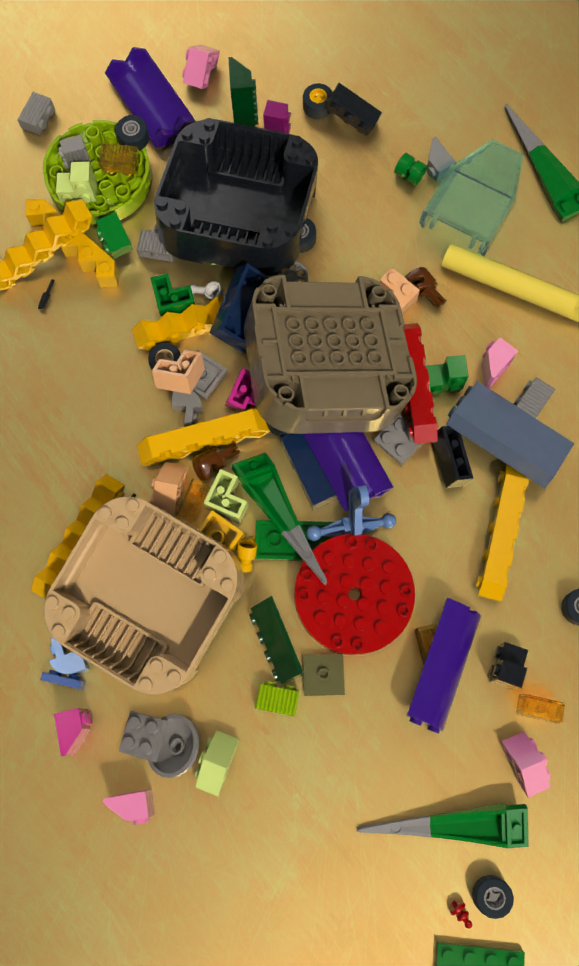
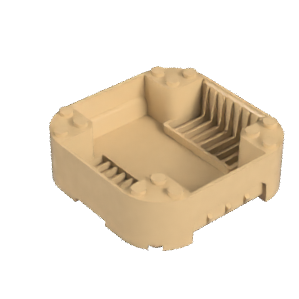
[44,497,244,695]

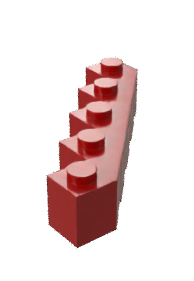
[403,323,438,444]

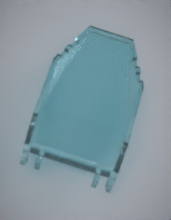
[419,139,524,256]

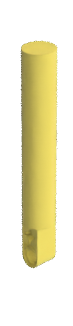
[441,243,579,322]

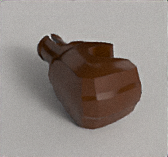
[404,267,447,309]
[192,443,240,481]

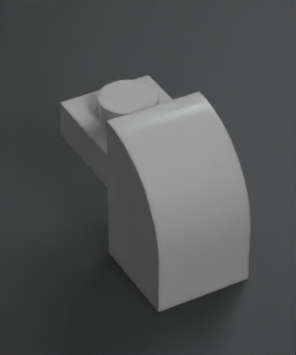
[171,391,203,427]

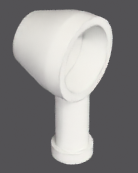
[191,281,224,300]

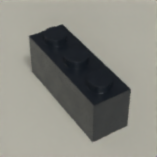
[324,83,382,136]
[433,426,474,488]

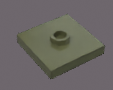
[303,654,345,696]

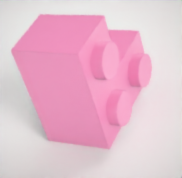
[182,45,220,89]
[502,732,551,798]

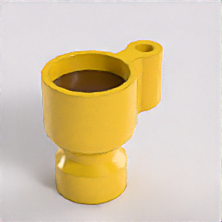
[237,536,257,572]

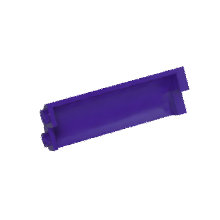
[105,47,196,148]
[303,432,394,512]
[406,598,481,734]

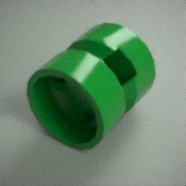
[394,153,427,186]

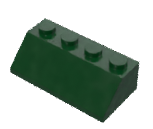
[228,57,259,127]
[249,596,304,685]

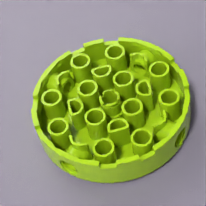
[43,120,152,225]

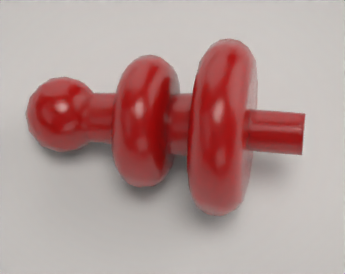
[450,900,473,929]

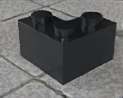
[489,642,528,690]

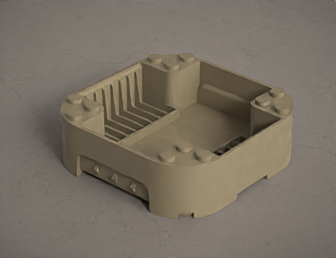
[244,275,417,434]

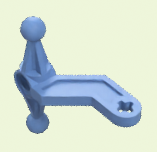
[307,485,396,541]

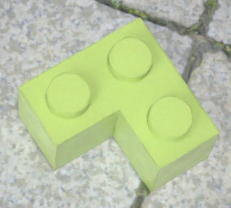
[56,162,97,203]
[204,469,248,524]
[194,731,240,796]

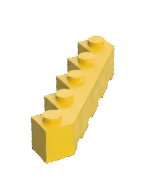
[0,199,92,291]
[25,199,118,287]
[131,296,224,351]
[136,408,271,466]
[475,465,529,601]
[31,474,125,599]

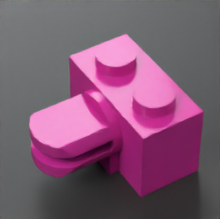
[224,368,256,412]

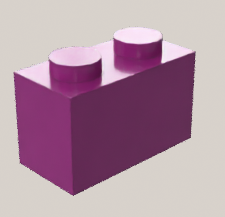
[263,100,291,134]

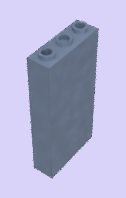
[447,381,574,489]

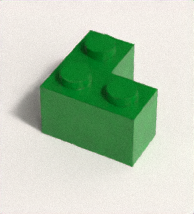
[95,212,133,259]
[151,273,195,317]
[426,355,469,395]

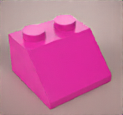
[54,708,93,756]

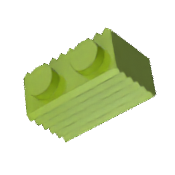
[255,681,300,717]

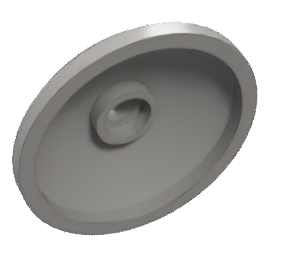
[148,714,199,778]

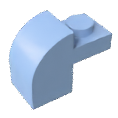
[49,638,90,675]

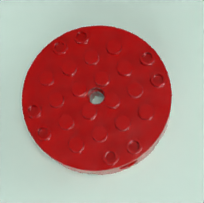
[294,534,415,655]

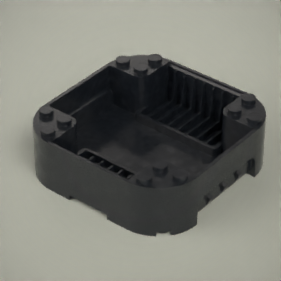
[154,118,318,276]

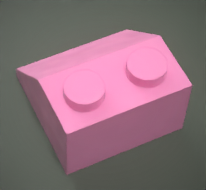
[481,337,518,389]
[103,789,155,825]

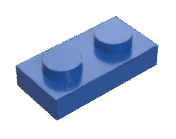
[40,670,86,690]

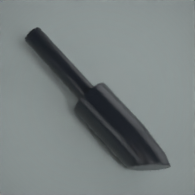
[38,279,55,309]

